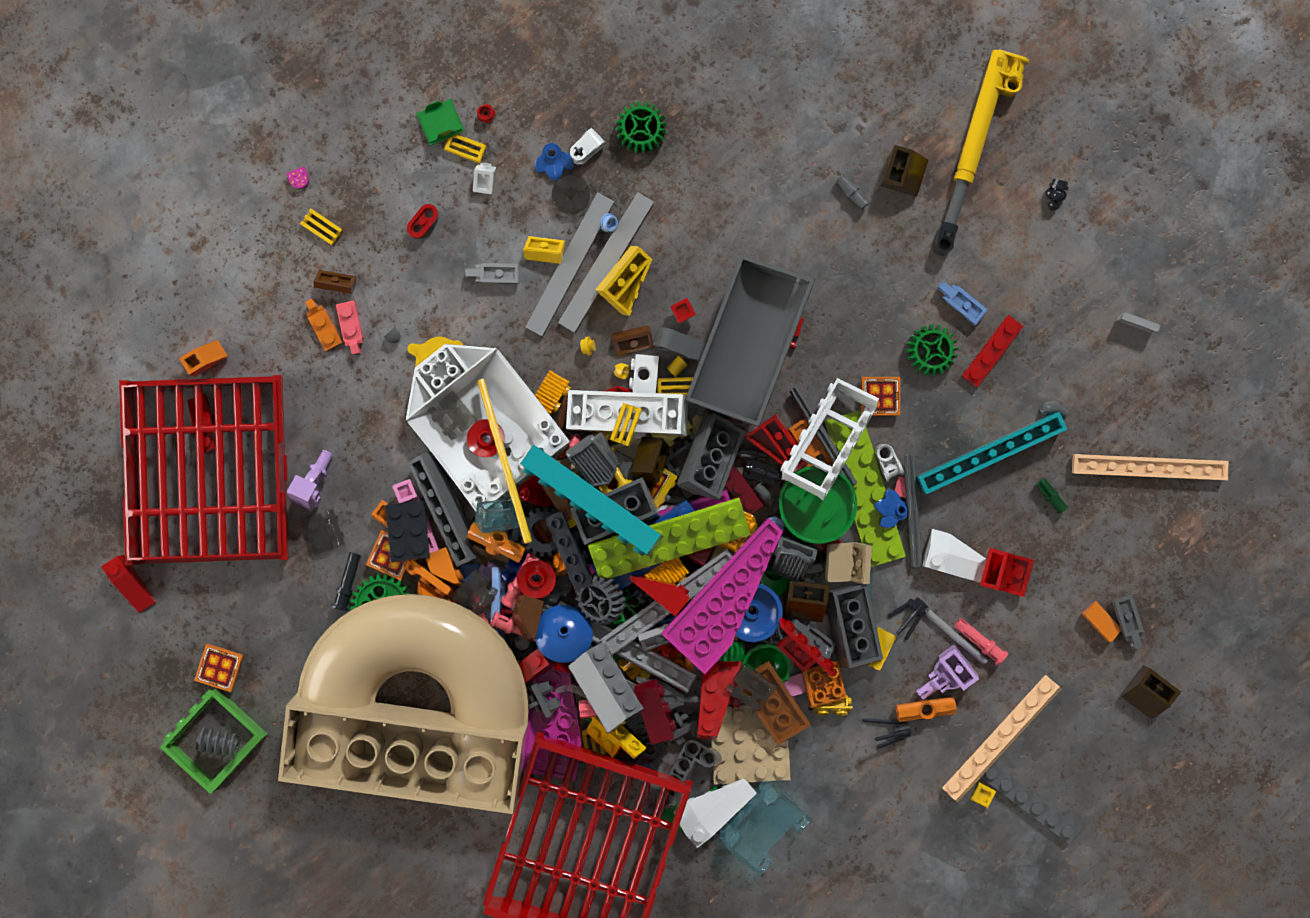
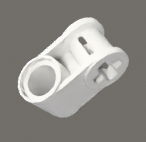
[570,128,606,165]
[874,444,904,482]

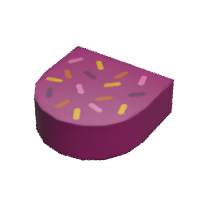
[286,166,310,189]

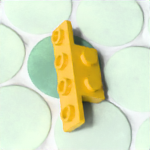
[586,699,646,759]

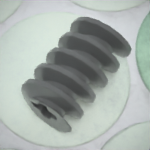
[196,727,241,759]

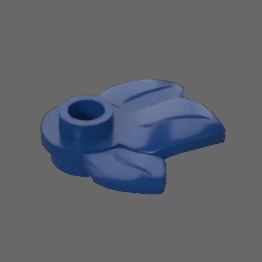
[535,143,574,182]
[873,490,908,528]

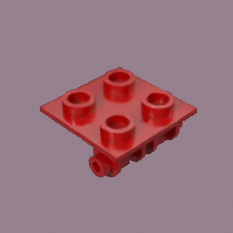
[517,474,552,508]

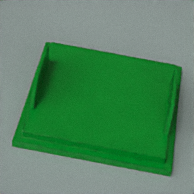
[416,99,465,146]

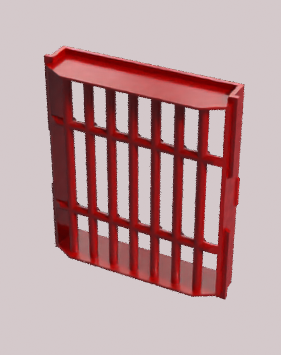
[119,375,289,566]
[482,731,693,918]

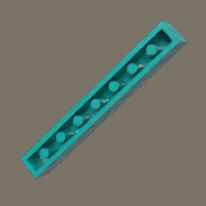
[916,412,1068,494]
[520,444,664,556]

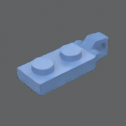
[937,281,988,326]

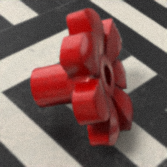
[659,642,680,658]

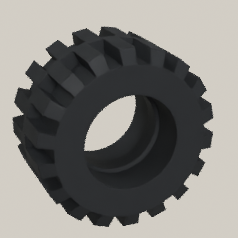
[520,507,558,556]

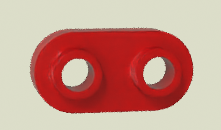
[407,204,439,239]

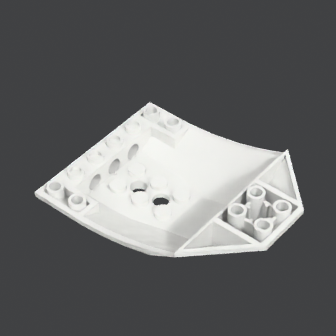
[406,344,570,515]

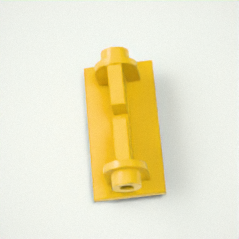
[812,696,853,716]

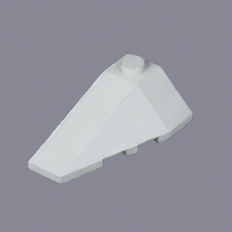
[922,529,993,585]
[673,778,757,848]

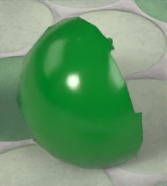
[742,643,792,682]

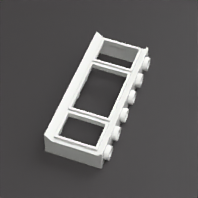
[780,378,879,501]

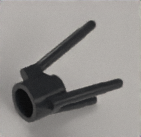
[888,597,928,640]
[863,718,911,749]

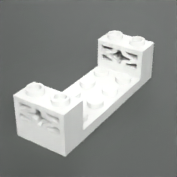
[566,390,688,436]

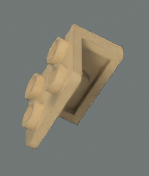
[825,542,872,584]

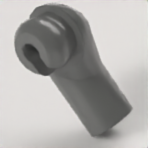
[1040,401,1070,419]

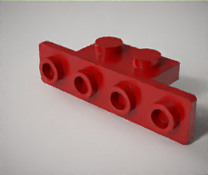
[777,617,835,677]

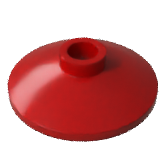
[467,419,505,458]
[517,560,556,599]

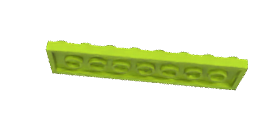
[824,410,906,567]
[588,498,751,580]

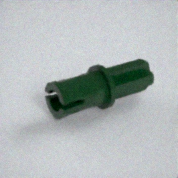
[1036,478,1068,514]

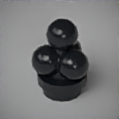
[1045,178,1069,211]
[628,582,655,606]

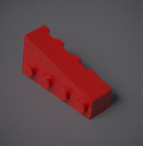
[697,661,742,740]

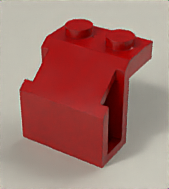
[980,548,1035,597]

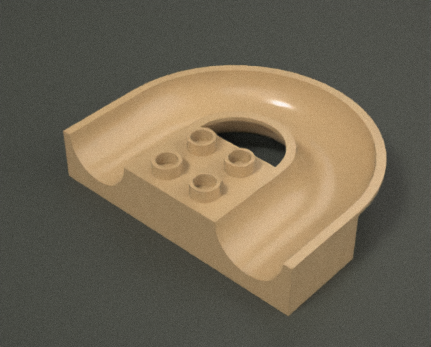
[278,594,529,814]

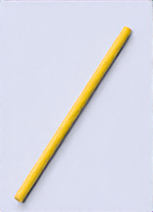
[477,379,532,544]

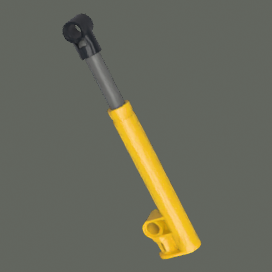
[934,50,1029,256]

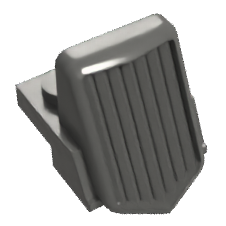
[566,432,620,487]
[771,534,817,581]

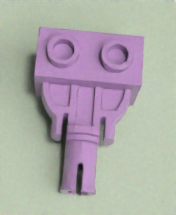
[287,450,333,512]
[916,644,979,700]

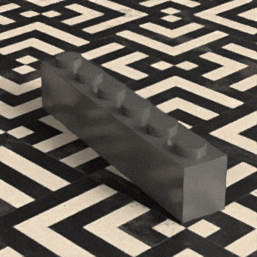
[407,451,478,566]

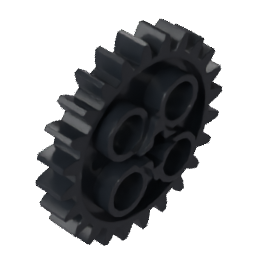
[609,715,668,769]

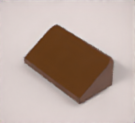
[612,325,654,356]

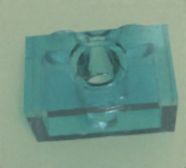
[475,498,519,533]

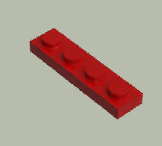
[961,315,1024,388]

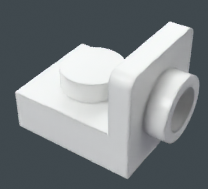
[473,163,496,194]

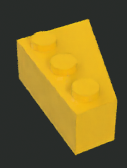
[595,246,652,316]

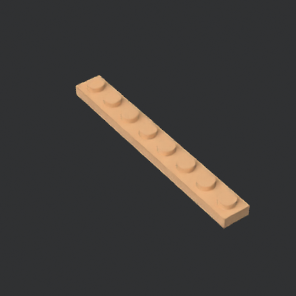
[1072,454,1229,480]
[942,675,1061,802]

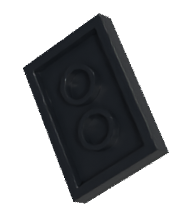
[385,500,430,563]

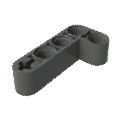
[653,327,707,362]
[656,740,722,809]

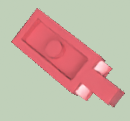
[336,300,364,355]

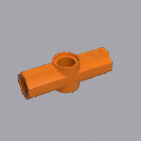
[466,522,526,563]
[896,697,957,722]

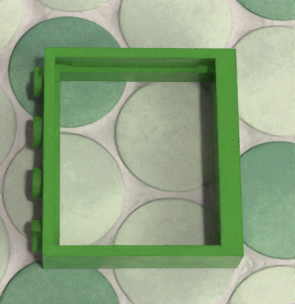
[160,688,267,794]

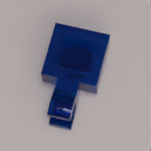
[500,553,527,583]

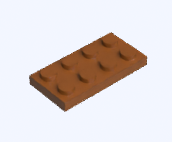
[736,661,811,745]

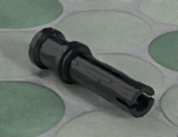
[331,552,361,611]

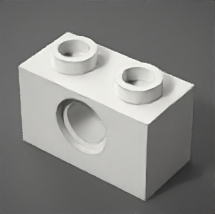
[629,354,659,393]

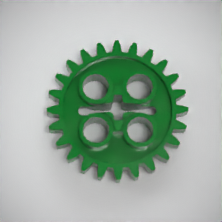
[350,574,411,610]

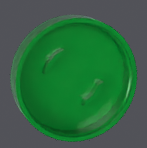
[778,466,857,544]

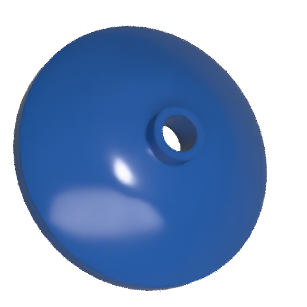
[735,584,783,642]
[535,605,593,663]

